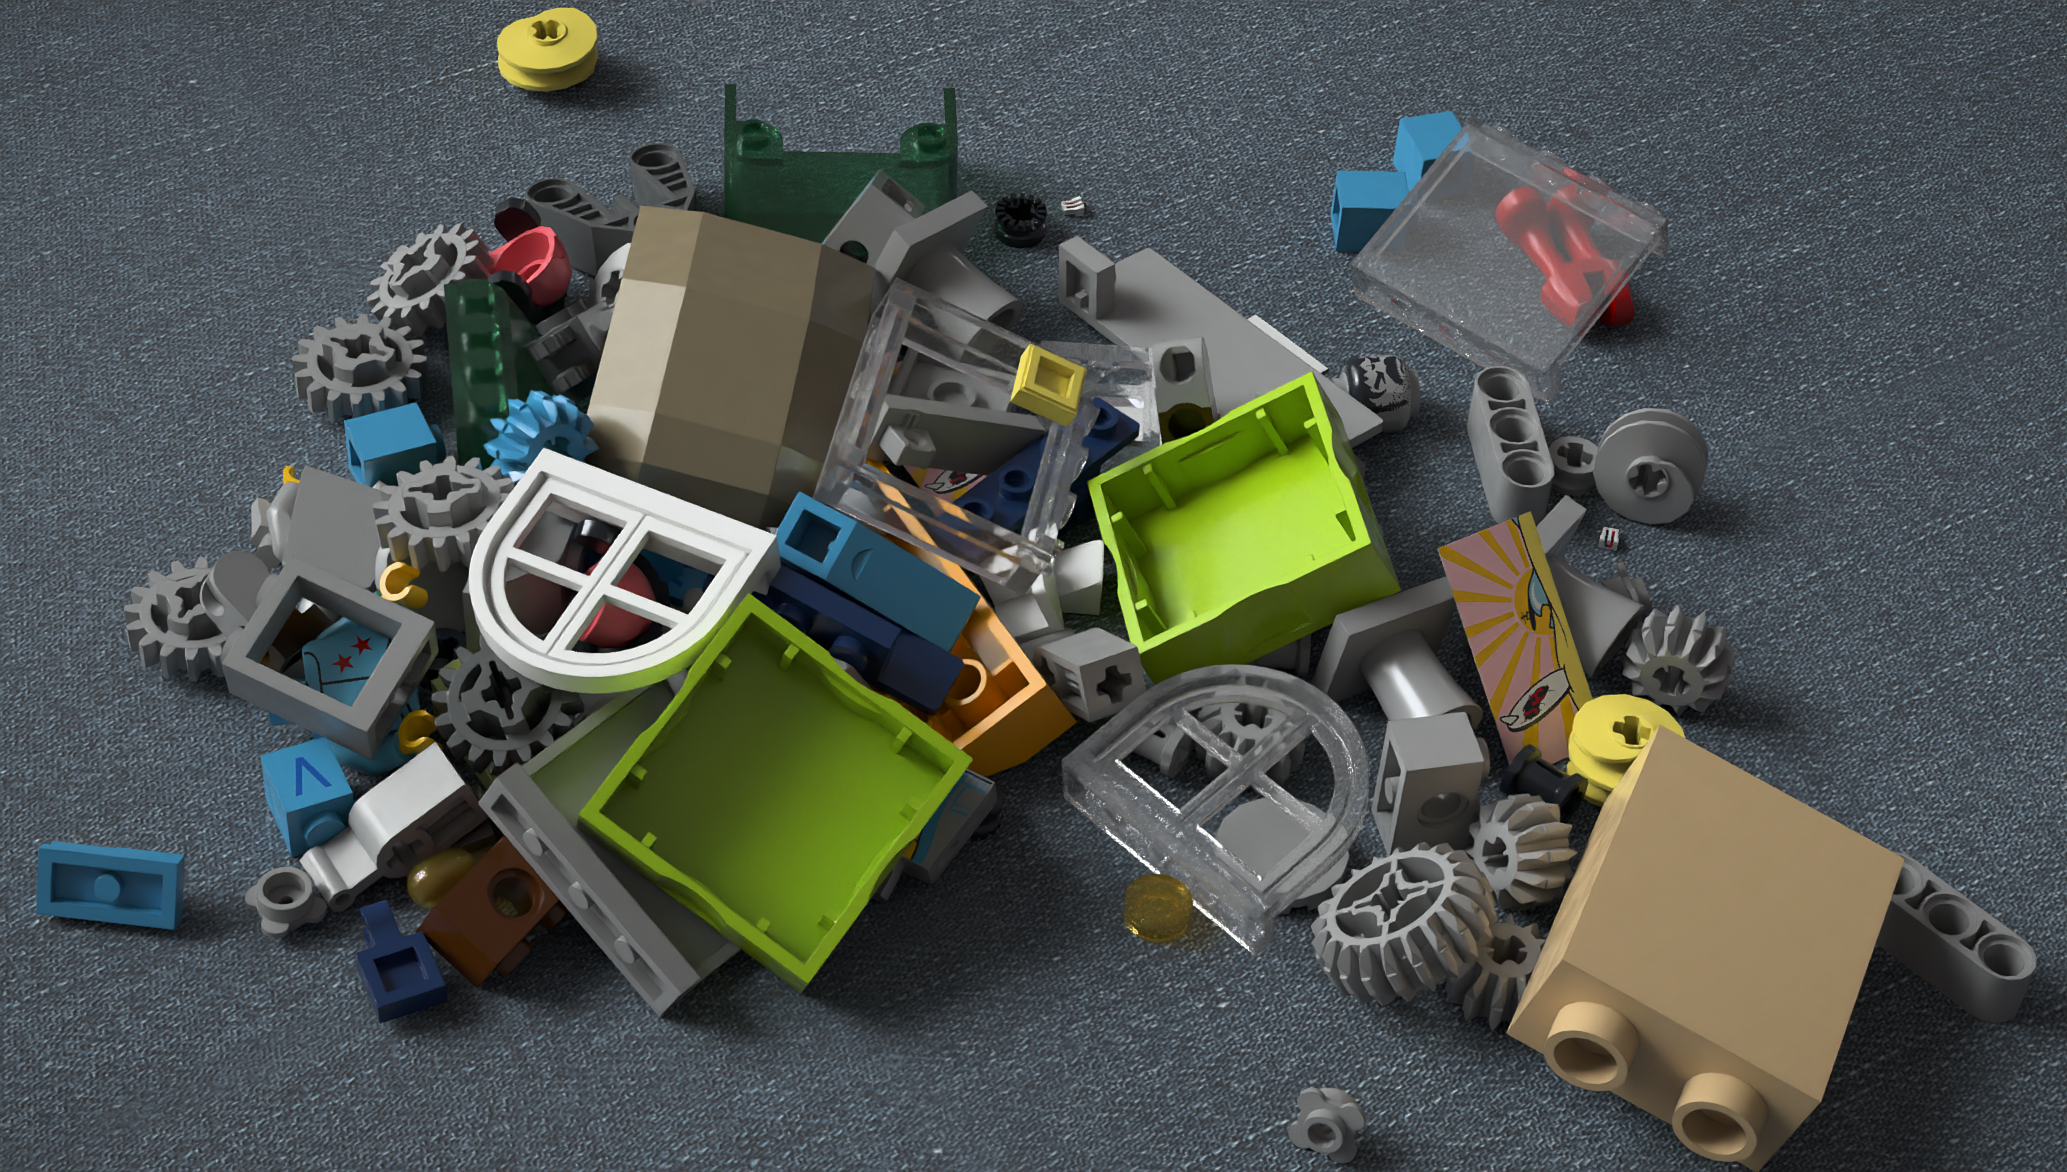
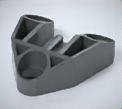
[525,143,698,277]

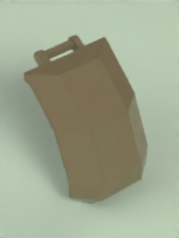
[584,206,876,532]

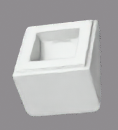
[1046,540,1104,615]

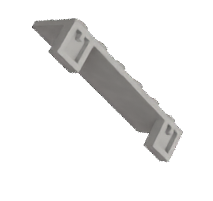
[1059,236,1383,448]

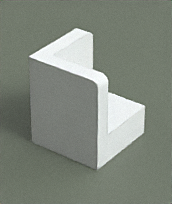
[976,535,1065,644]

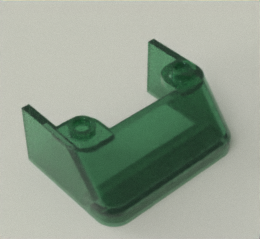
[724,84,958,256]

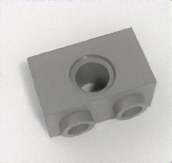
[1371,712,1490,856]

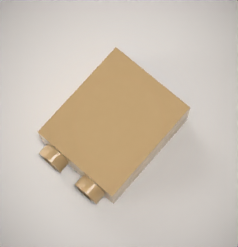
[1506,725,1905,1172]

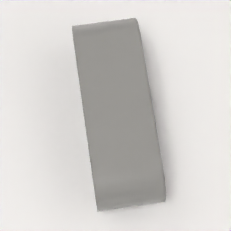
[1467,366,1554,526]
[1876,852,2037,1023]

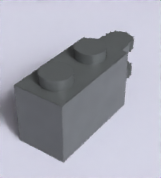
[525,299,613,405]

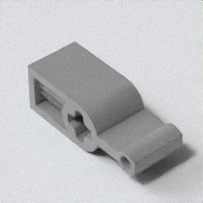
[1019,627,1148,722]
[300,742,489,913]

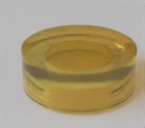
[1123,874,1193,942]

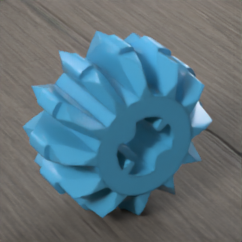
[483,390,600,487]

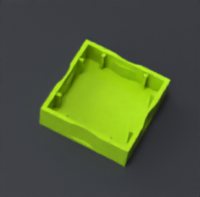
[1087,371,1401,702]
[576,593,973,993]

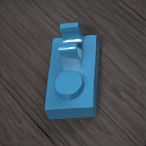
[36,841,185,930]

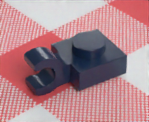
[355,900,448,1024]

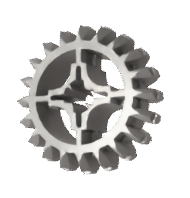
[1311,841,1498,1006]

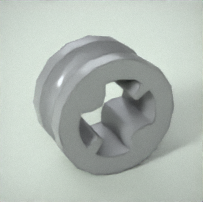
[1549,436,1598,496]

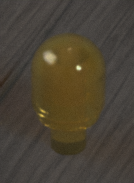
[407,845,493,911]

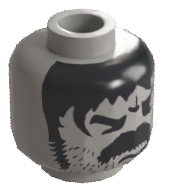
[1330,355,1420,433]

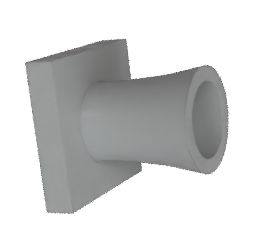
[868,191,1023,359]
[1462,495,1645,679]
[1309,576,1483,731]

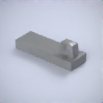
[854,393,1045,476]

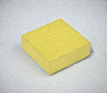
[1010,343,1087,427]

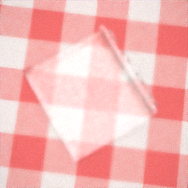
[1350,116,1668,404]

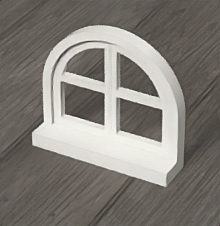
[469,448,781,694]

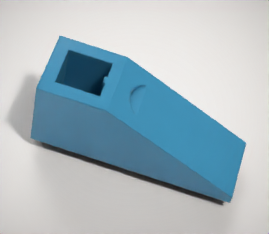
[775,491,981,653]

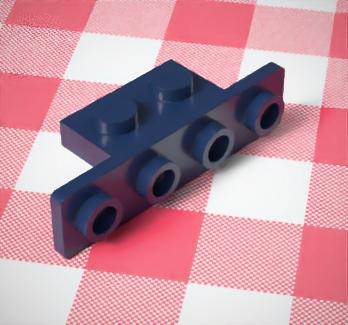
[931,397,1140,560]
[702,562,964,716]

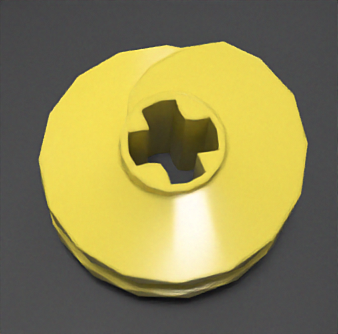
[497,8,598,92]
[1567,694,1686,807]

